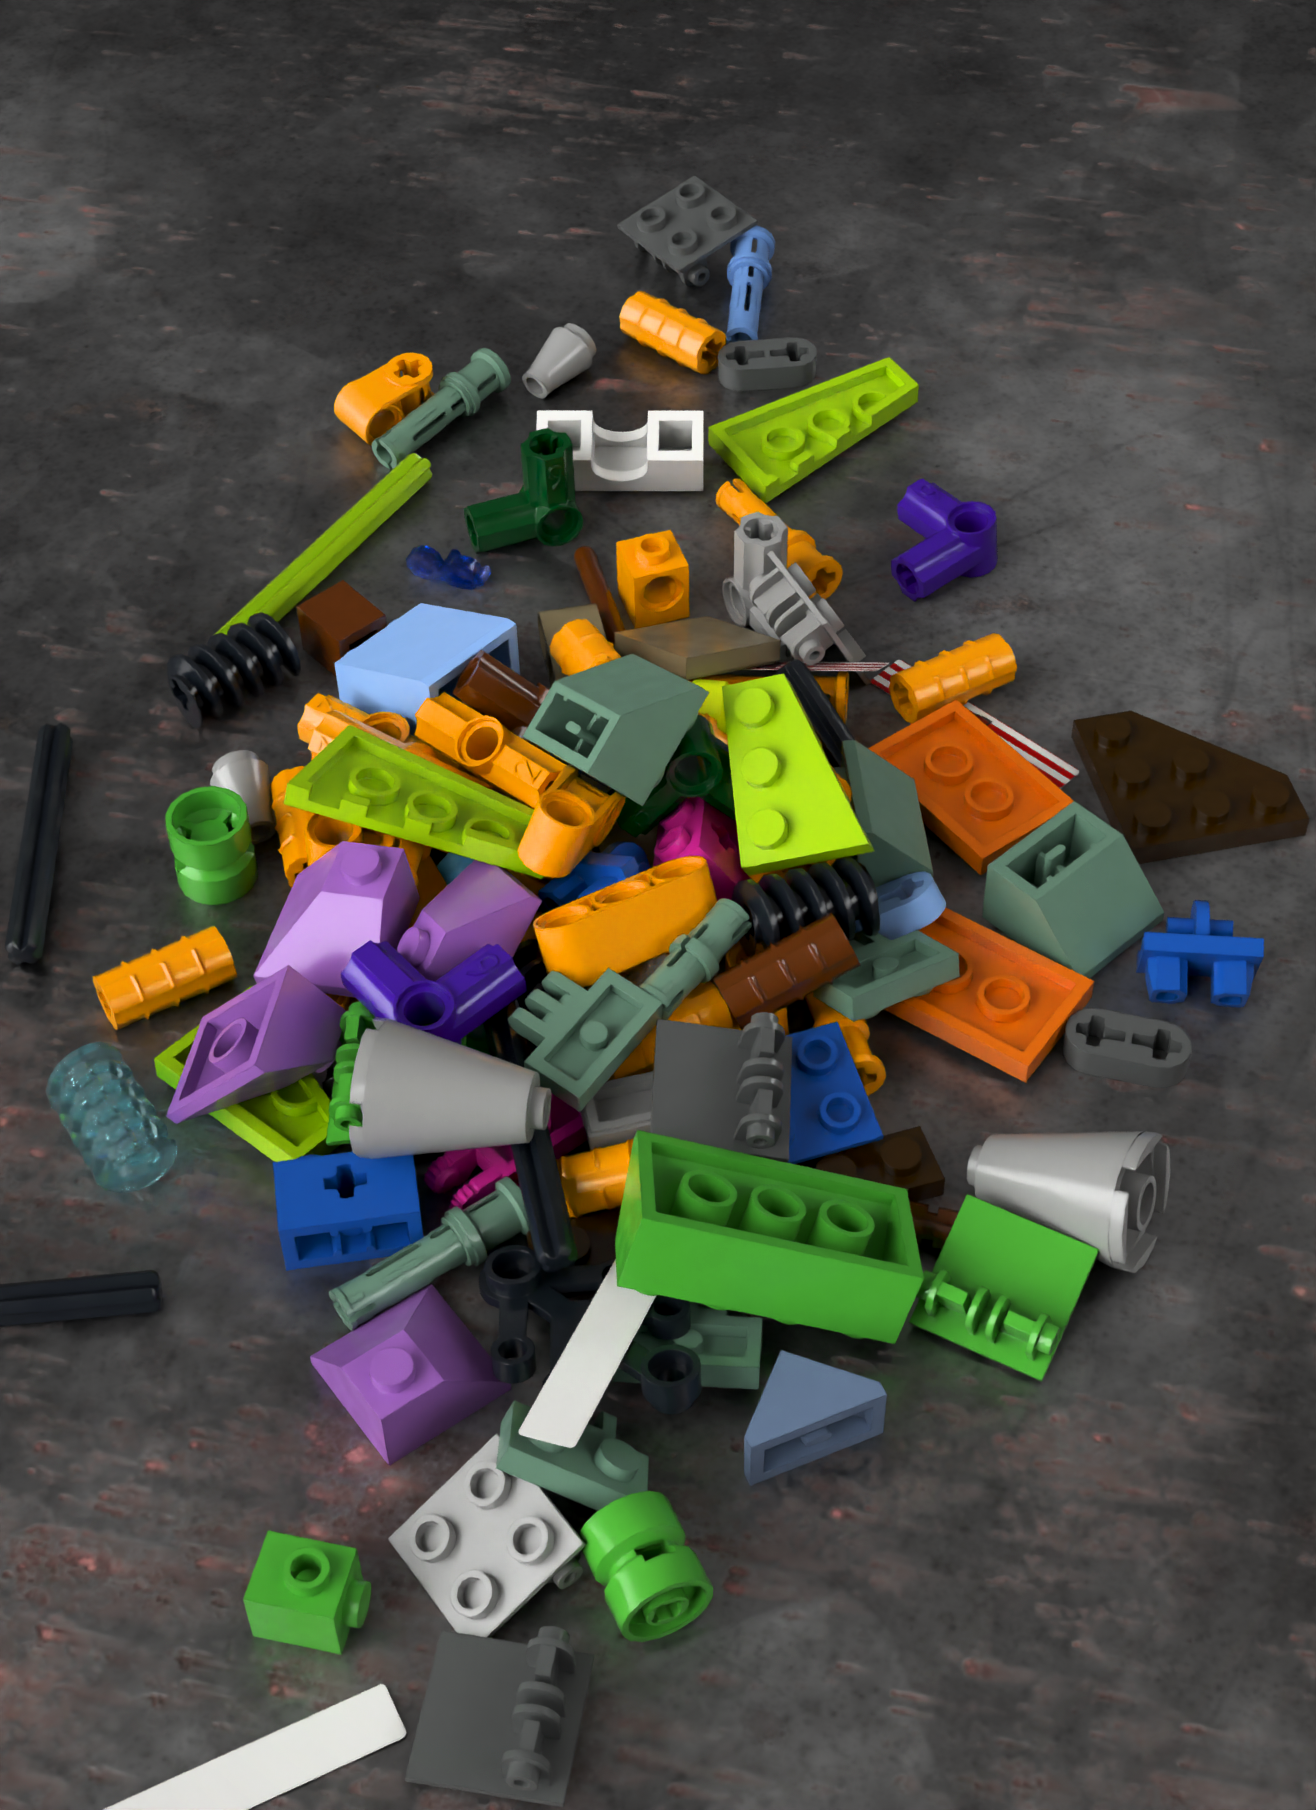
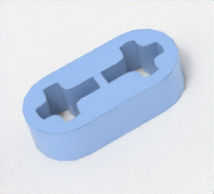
[855,871,946,940]

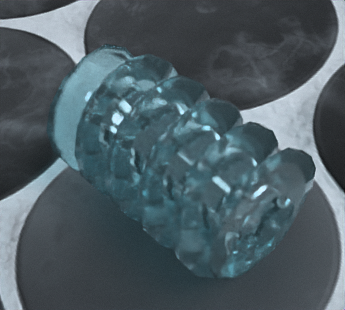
[46,1042,178,1193]

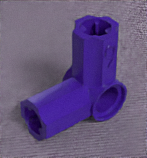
[891,478,998,602]
[341,940,527,1044]

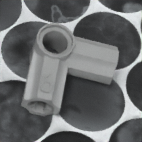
[722,512,795,661]

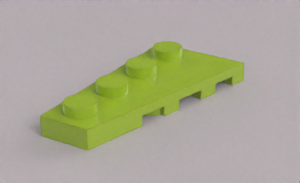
[708,357,919,504]
[284,724,545,879]

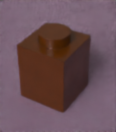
[296,580,387,677]

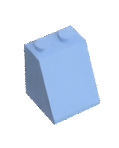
[334,603,520,738]

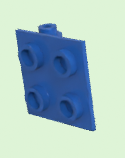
[786,1021,883,1164]

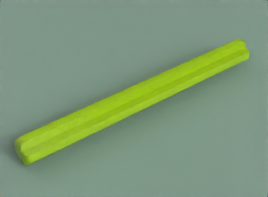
[214,453,432,635]

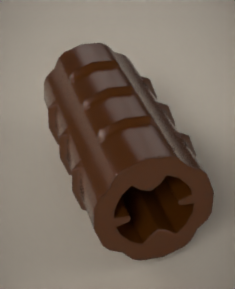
[713,912,861,1030]

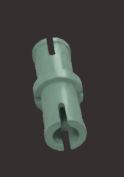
[638,898,752,1020]

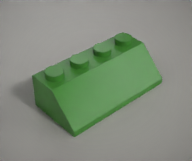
[615,1130,924,1344]

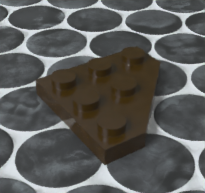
[1071,711,1310,864]

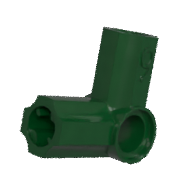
[464,428,584,554]
[606,715,736,838]

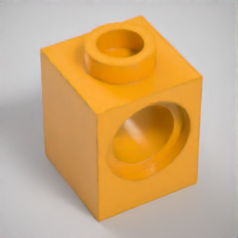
[616,529,690,629]

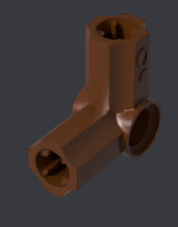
[452,650,555,757]

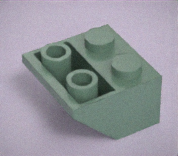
[522,653,709,806]
[833,740,933,887]
[982,801,1164,978]

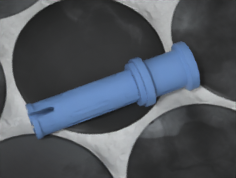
[726,225,775,345]

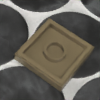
[615,616,781,680]

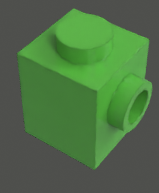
[243,1530,371,1655]

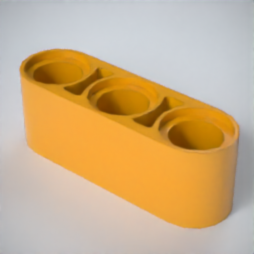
[533,856,717,988]

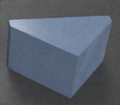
[744,1350,887,1486]

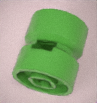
[165,786,258,905]
[579,1491,713,1642]

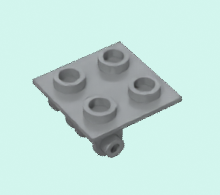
[749,550,871,686]
[388,1433,586,1638]

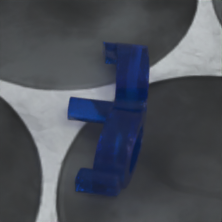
[406,545,491,590]

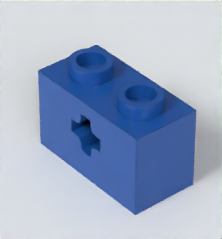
[273,1152,424,1271]

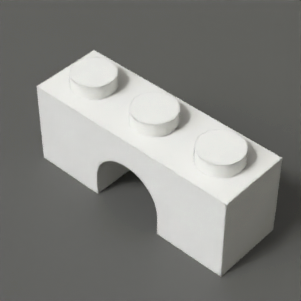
[536,410,704,491]

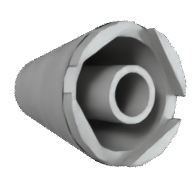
[349,1017,551,1159]
[967,1131,1170,1273]

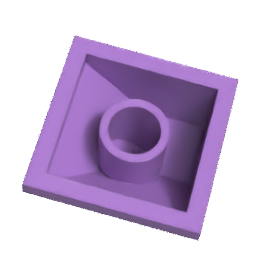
[253,841,420,998]
[397,860,542,981]
[166,965,346,1124]
[310,1284,511,1466]

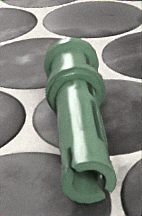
[372,348,511,469]
[329,1176,530,1331]

